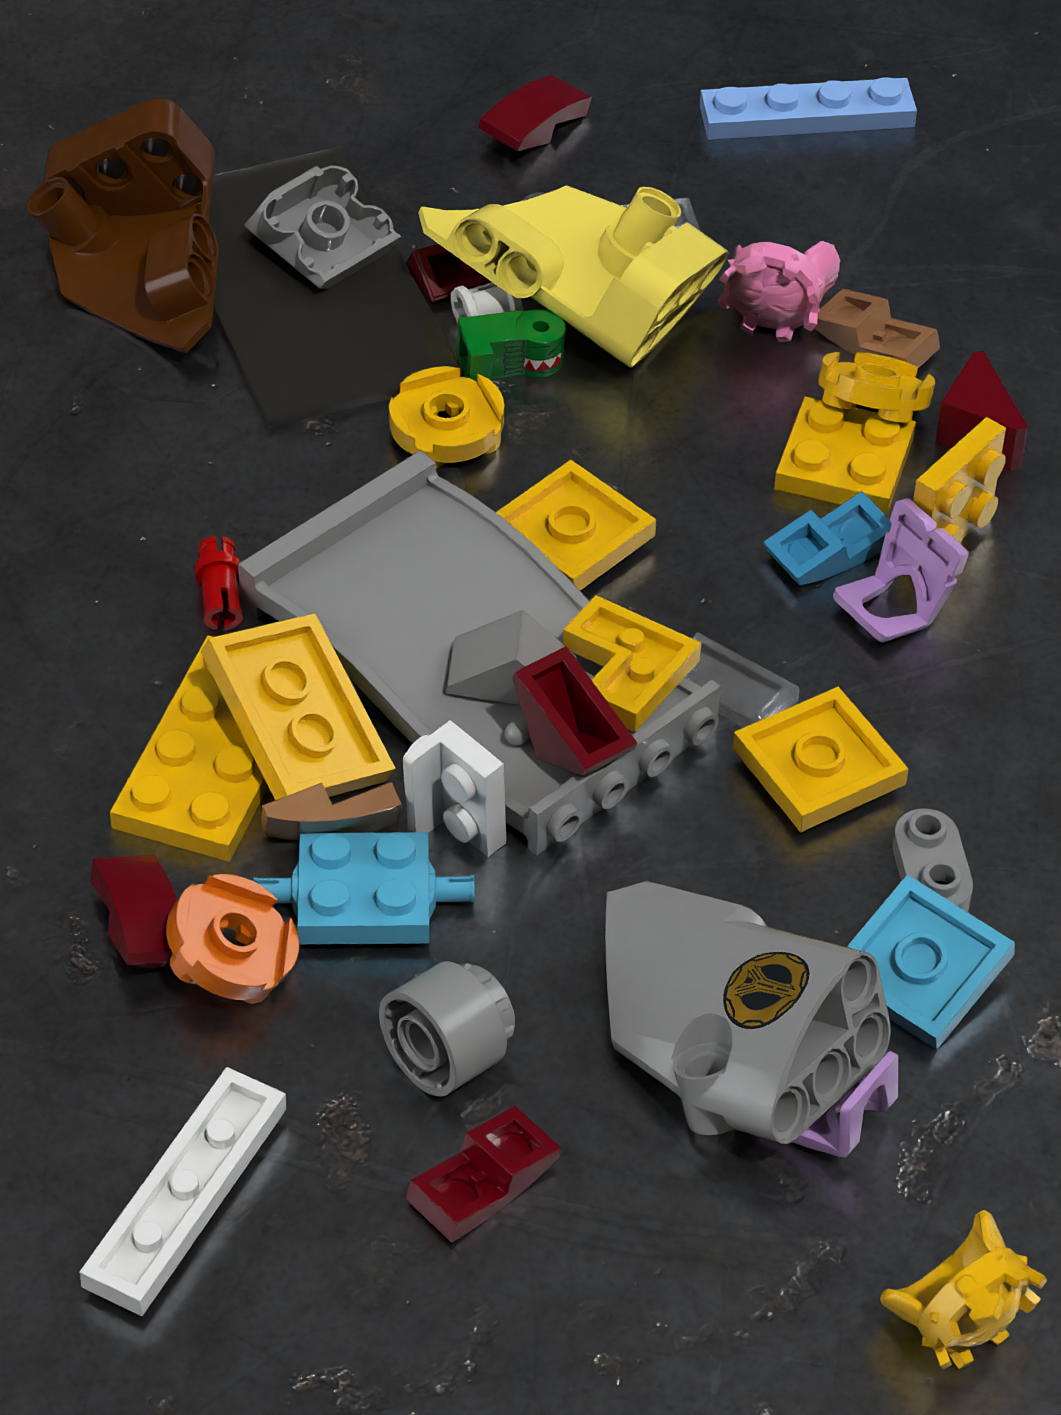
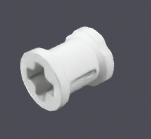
[451,282,523,324]

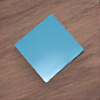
[847,874,1015,1050]

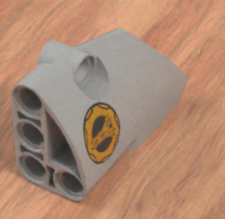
[605,881,891,1144]

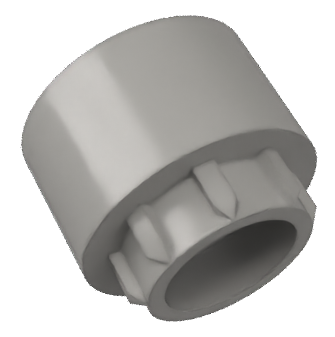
[379,961,515,1097]

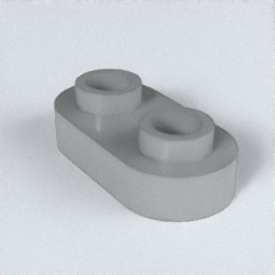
[892,808,973,912]

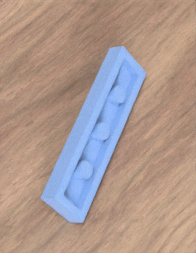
[700,77,917,140]

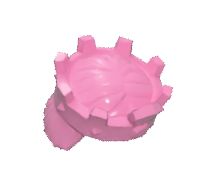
[717,241,841,342]

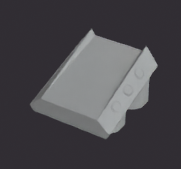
[244,166,403,289]

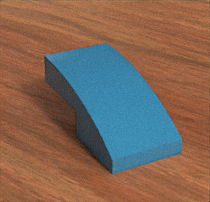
[763,491,892,585]

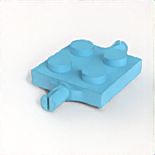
[253,832,475,945]

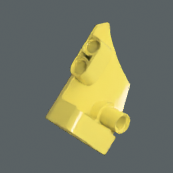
[418,185,729,368]

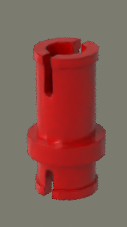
[194,536,243,630]

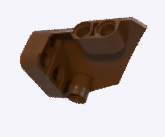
[27,98,219,353]

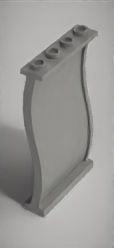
[238,450,721,856]

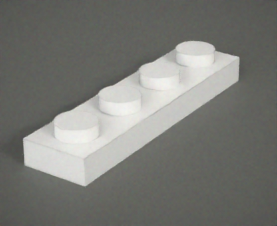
[79,1067,286,1316]

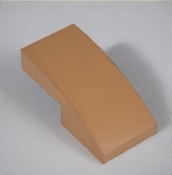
[815,289,940,368]
[261,782,402,840]

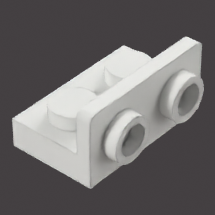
[403,720,506,857]

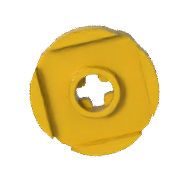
[818,352,935,423]
[389,366,505,468]

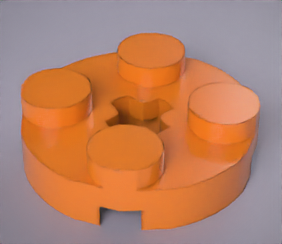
[166,874,299,1004]

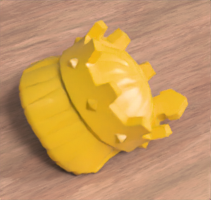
[880,1210,1047,1370]

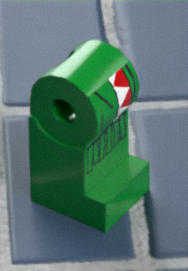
[456,310,566,381]

